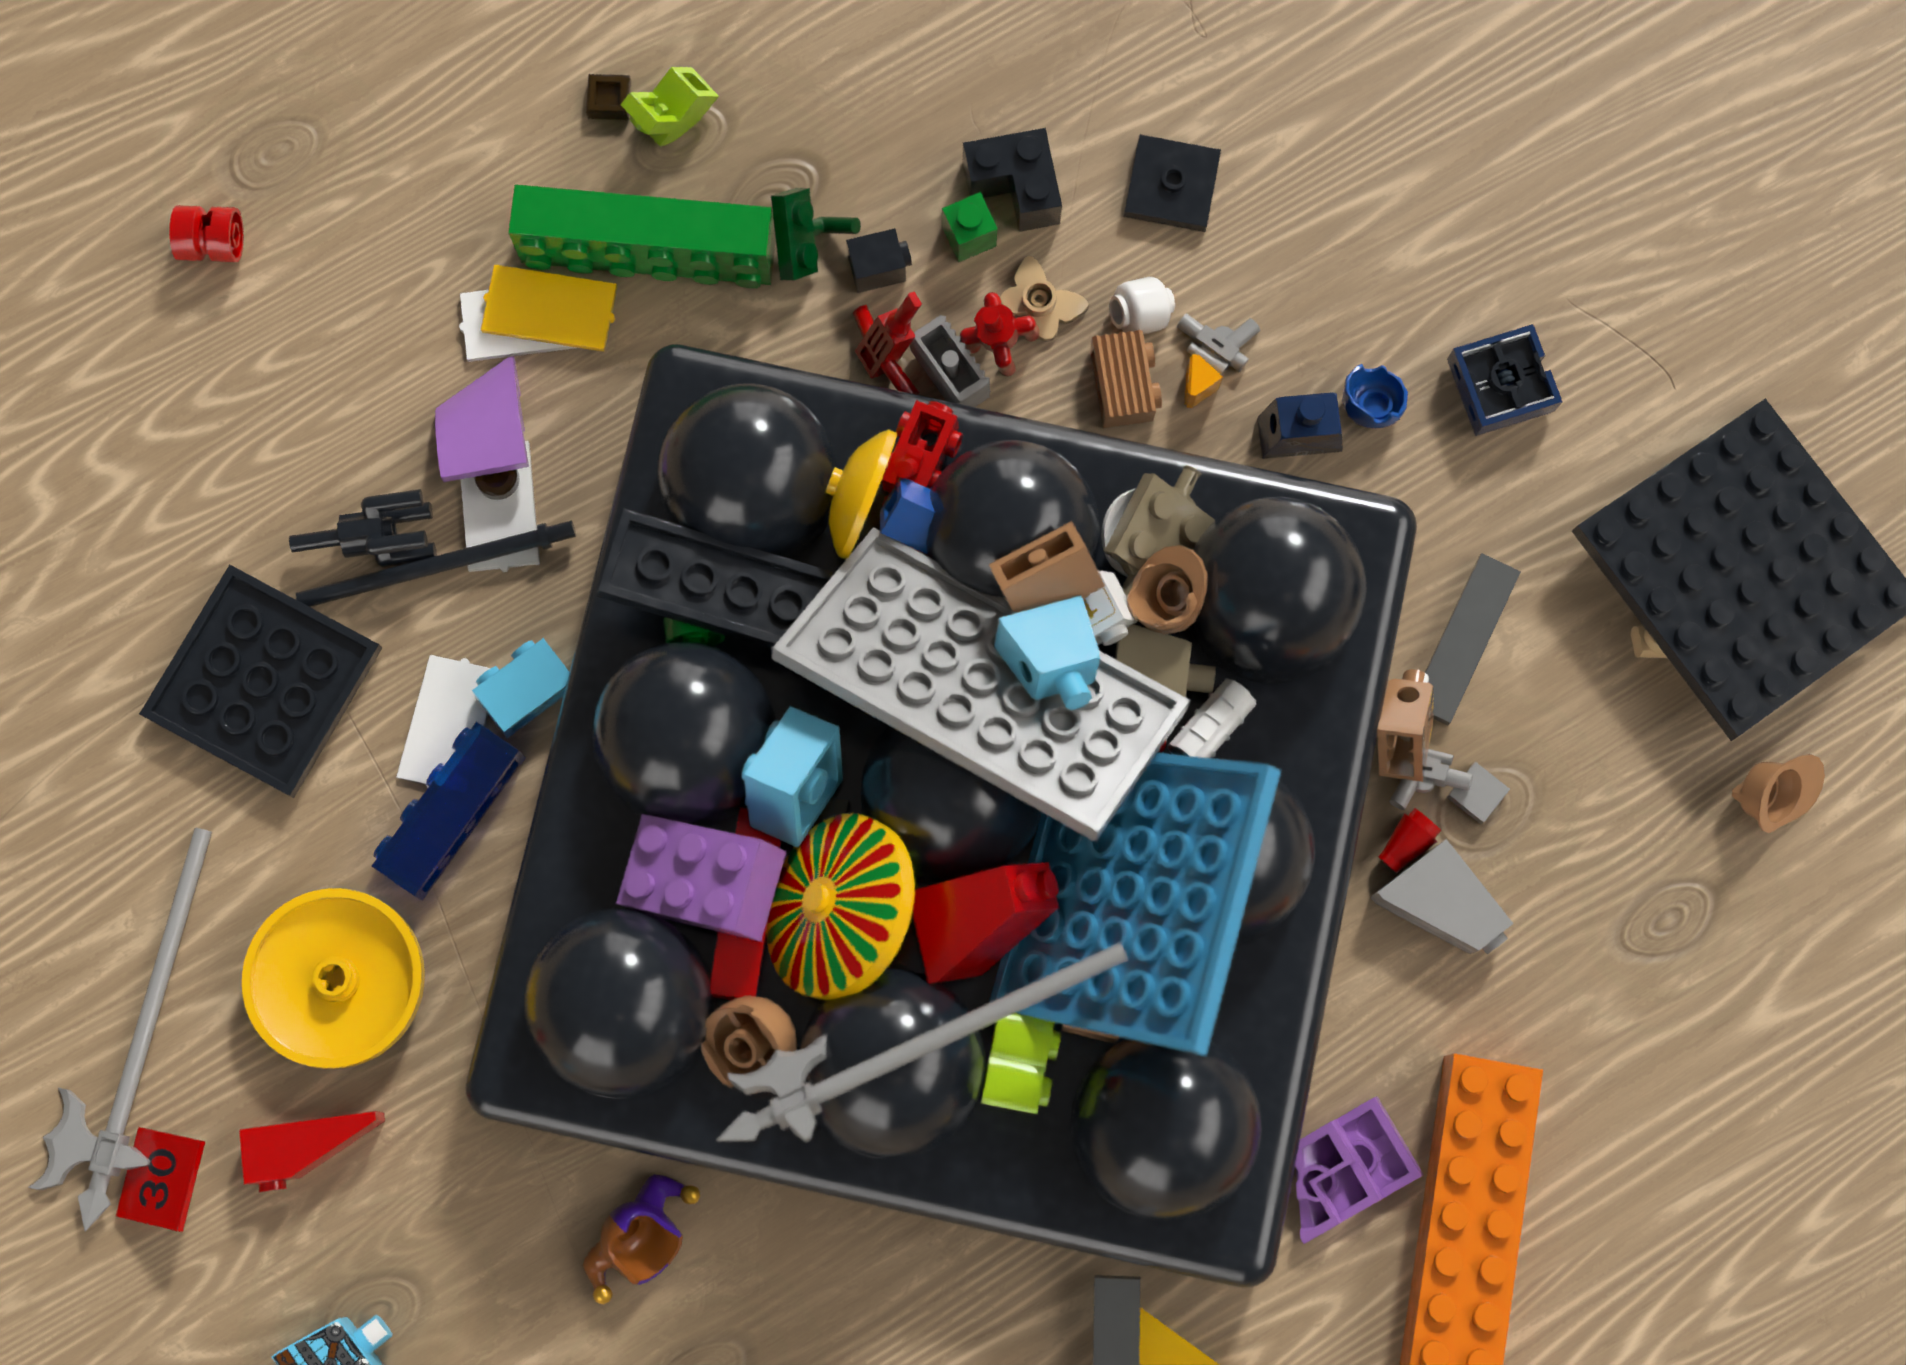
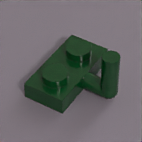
[771,188,861,281]

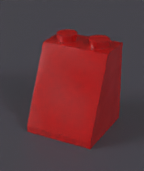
[912,862,1059,984]

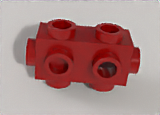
[881,400,963,497]

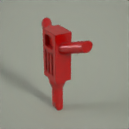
[853,292,922,395]

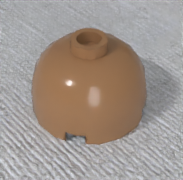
[701,996,797,1094]

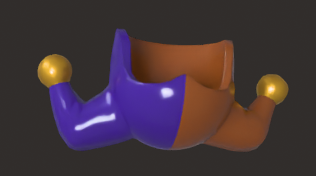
[583,1174,700,1304]

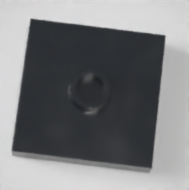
[1124,134,1221,232]

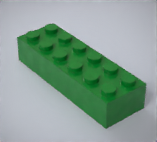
[508,184,776,289]

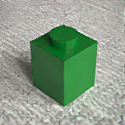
[941,192,998,263]

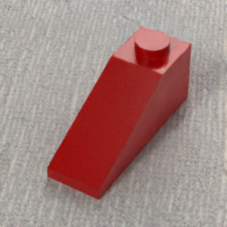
[239,1111,385,1193]

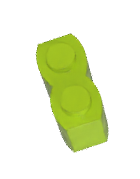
[980,1013,1061,1114]

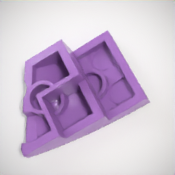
[435,356,529,482]
[1295,1096,1424,1244]

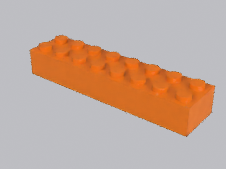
[1400,1053,1543,1365]

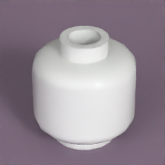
[1109,277,1175,335]

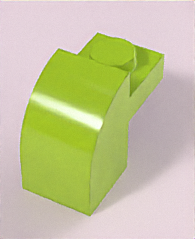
[621,67,719,146]

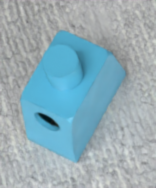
[994,595,1100,710]

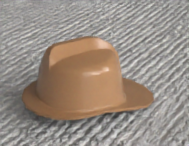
[1732,754,1825,833]

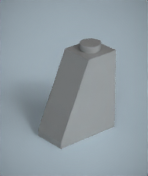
[1371,839,1514,954]

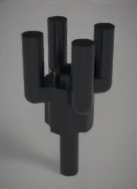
[289,489,437,567]

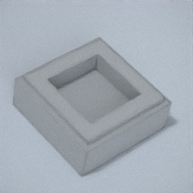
[1447,762,1510,824]

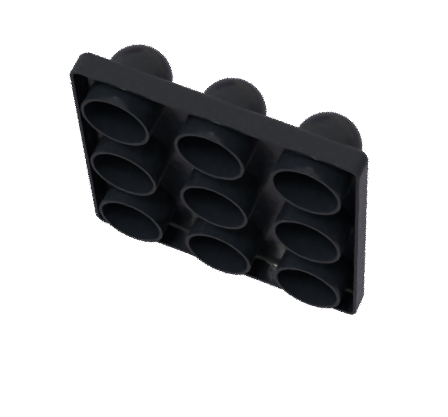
[465,344,1417,1288]

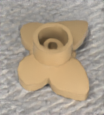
[1000,256,1088,341]

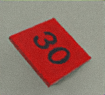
[116,1127,206,1232]

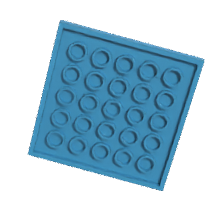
[989,753,1281,1056]

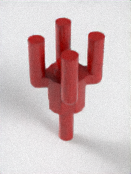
[960,292,1040,376]

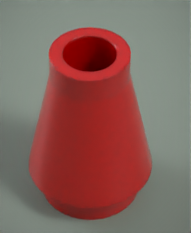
[1377,808,1441,874]

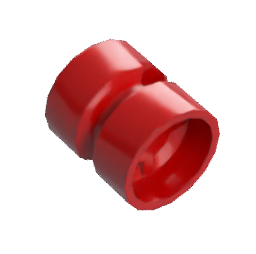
[169,205,244,263]

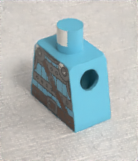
[272,1315,393,1365]

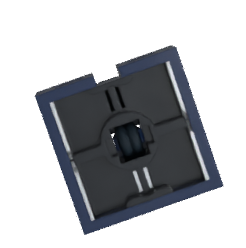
[1447,324,1563,436]

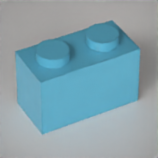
[472,638,570,738]

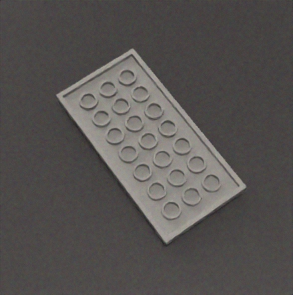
[772,527,1190,842]

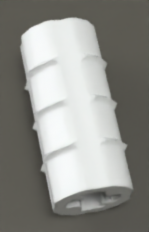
[1168,678,1256,758]

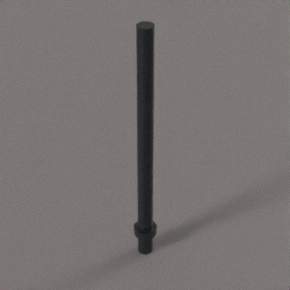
[296,520,576,607]

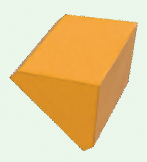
[1184,354,1223,408]

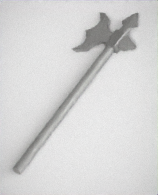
[28,828,212,1232]
[717,943,1128,1142]

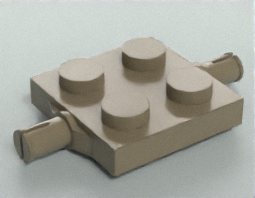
[1104,465,1215,597]

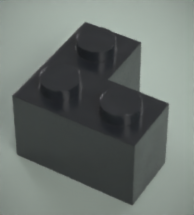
[962,128,1062,232]

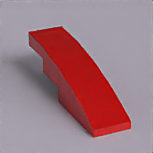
[710,807,782,1000]

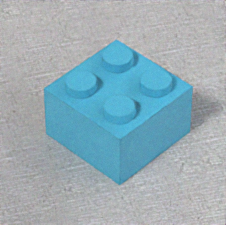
[742,706,843,847]

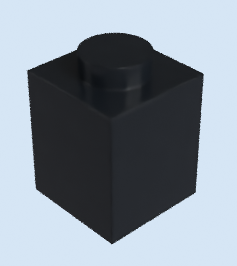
[846,228,912,293]

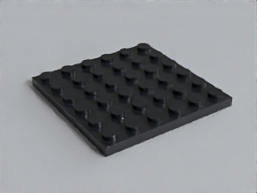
[1571,398,1906,741]

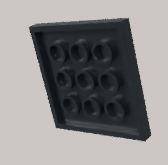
[139,564,383,798]

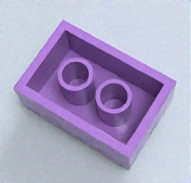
[616,814,786,942]

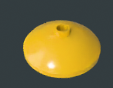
[825,430,897,559]

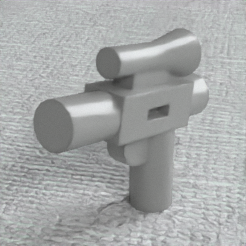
[1176,313,1260,375]
[1389,749,1473,810]

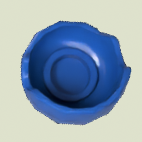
[1342,364,1408,428]

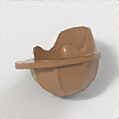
[1127,546,1207,635]

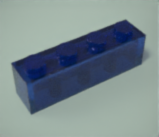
[372,721,525,901]

